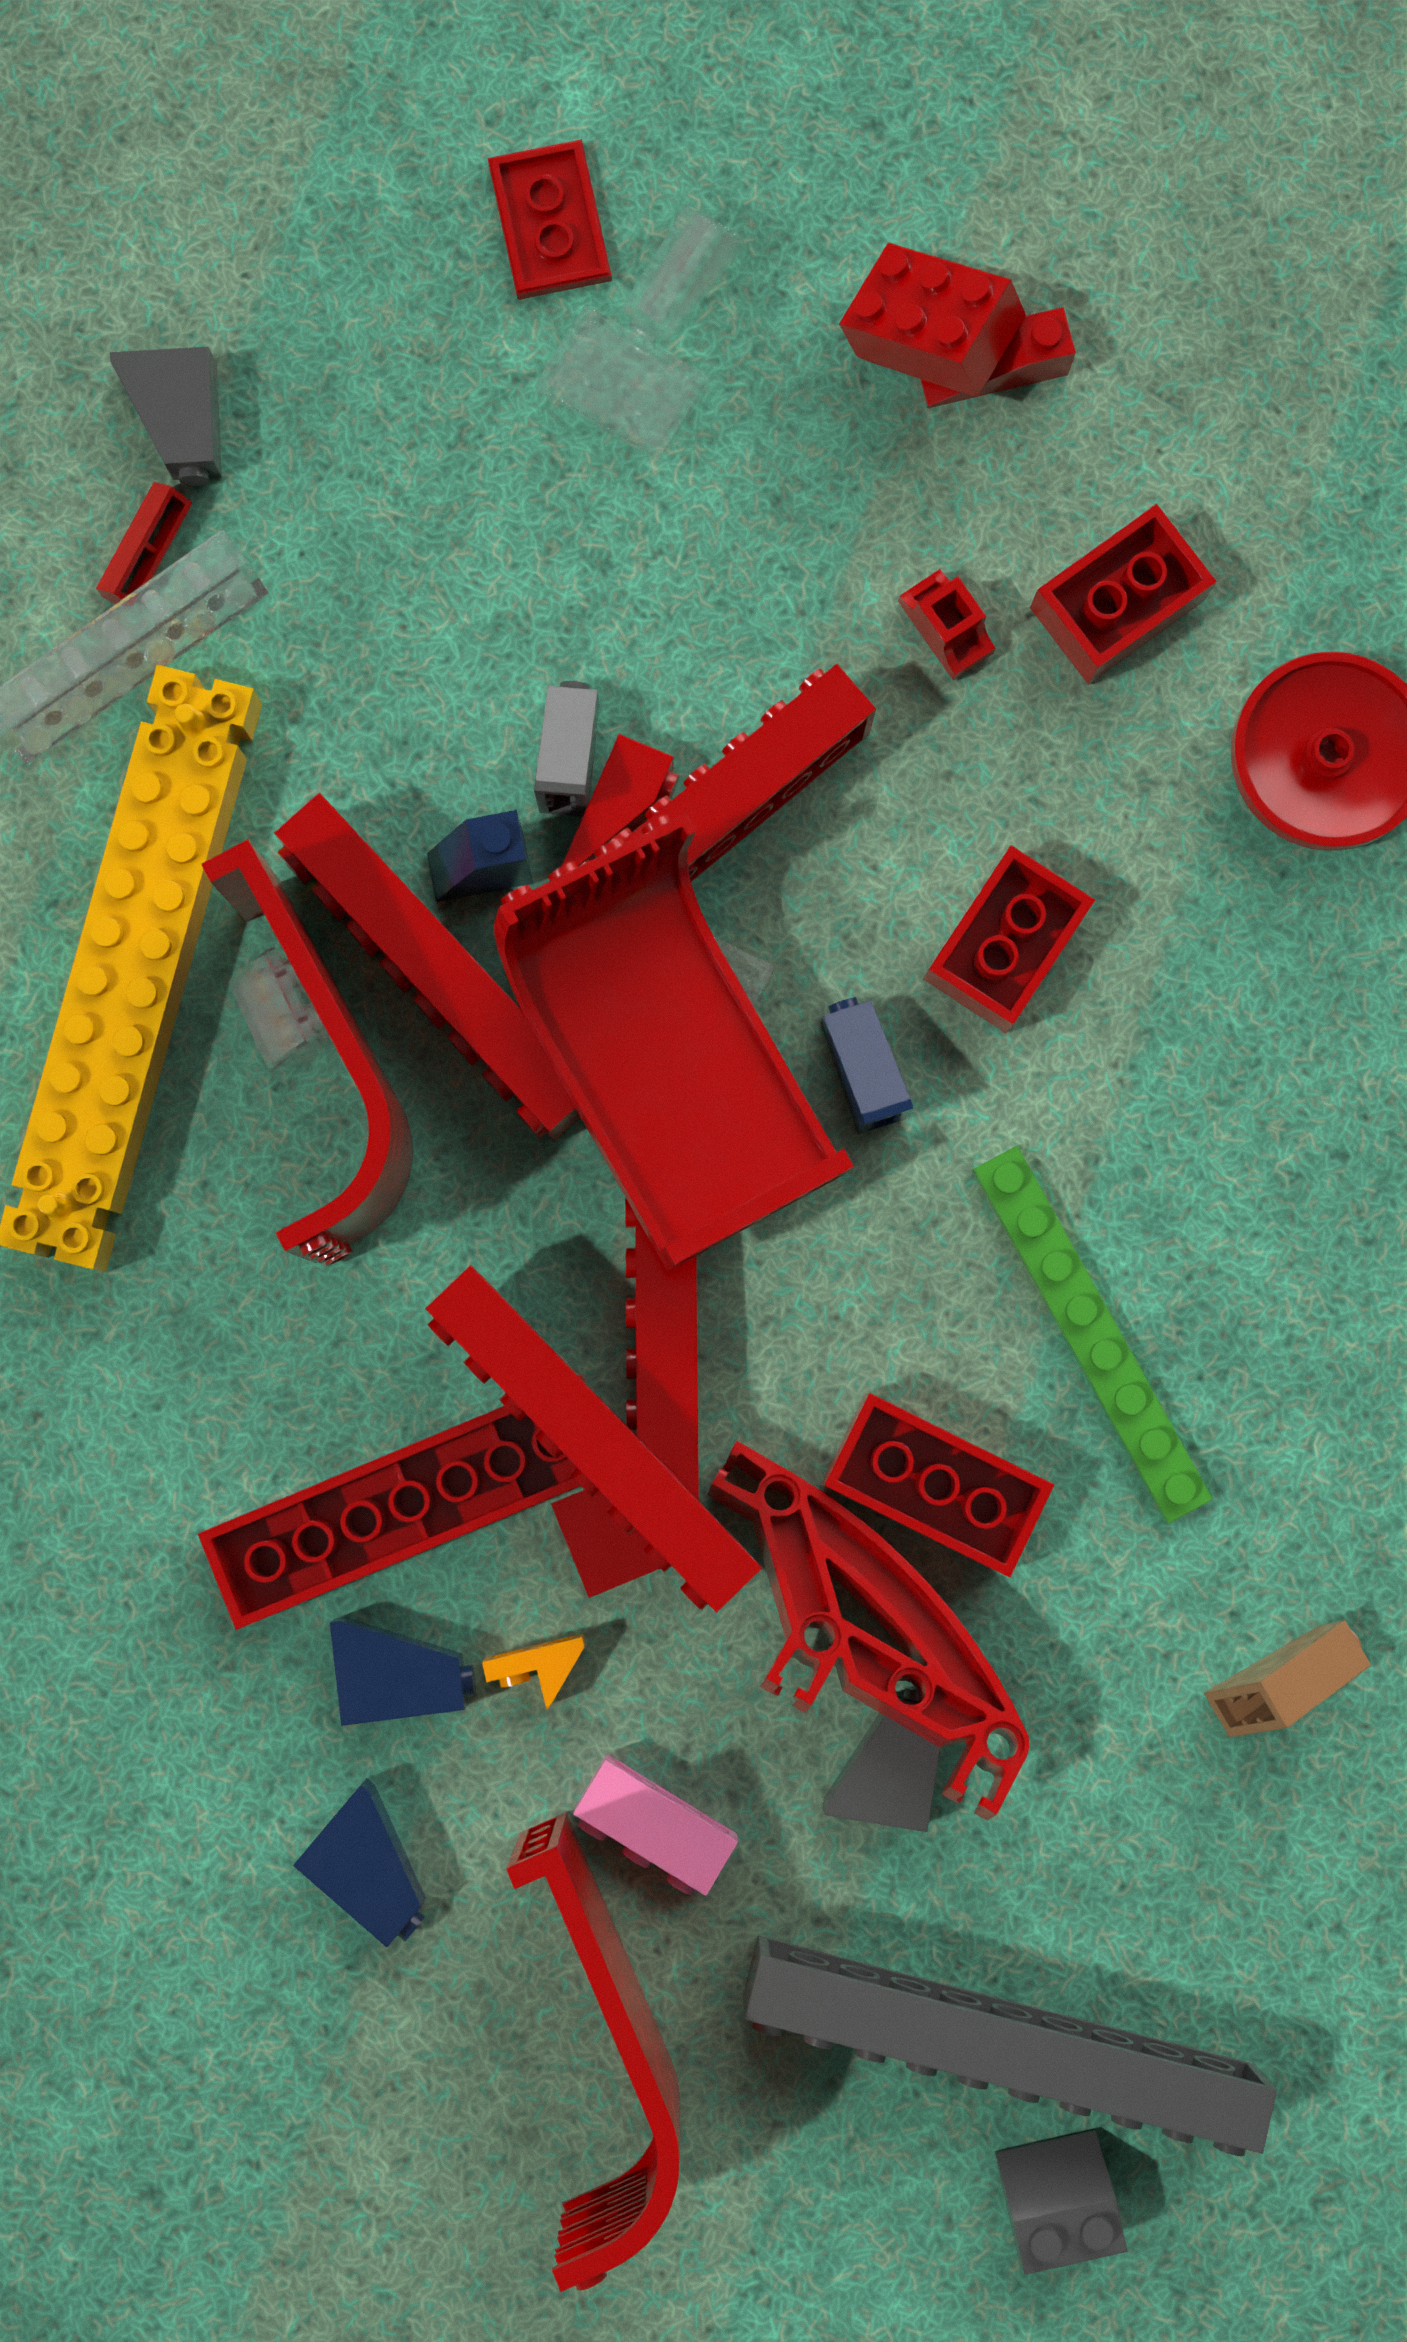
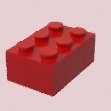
[839,242,1026,398]
[1030,504,1217,685]
[923,845,1095,1033]

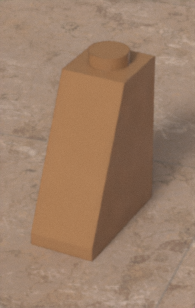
[1204,1620,1371,1737]

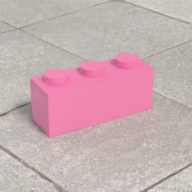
[573,1754,738,1896]

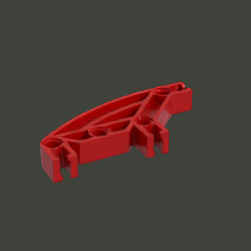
[707,1441,1030,1821]

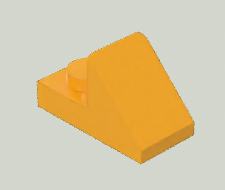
[482,1633,586,1710]

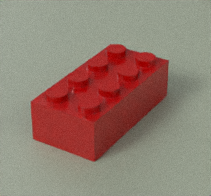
[821,1393,1055,1578]

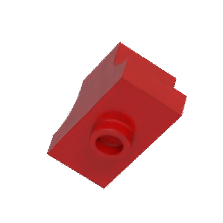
[898,569,996,681]

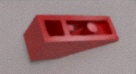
[920,307,1076,408]
[562,734,679,866]

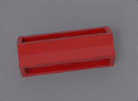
[96,482,192,610]

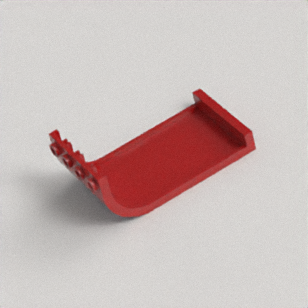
[494,813,854,1272]
[201,839,413,1266]
[506,1812,680,2292]

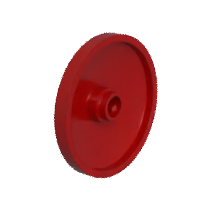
[1231,652,1407,851]

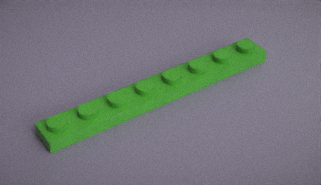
[972,1145,1213,1524]

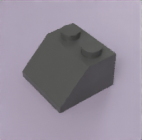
[995,2129,1128,2275]

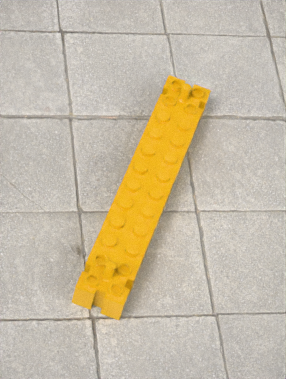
[0,664,262,1272]

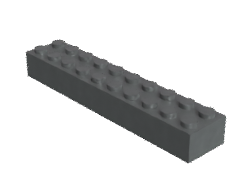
[743,1935,1277,2156]

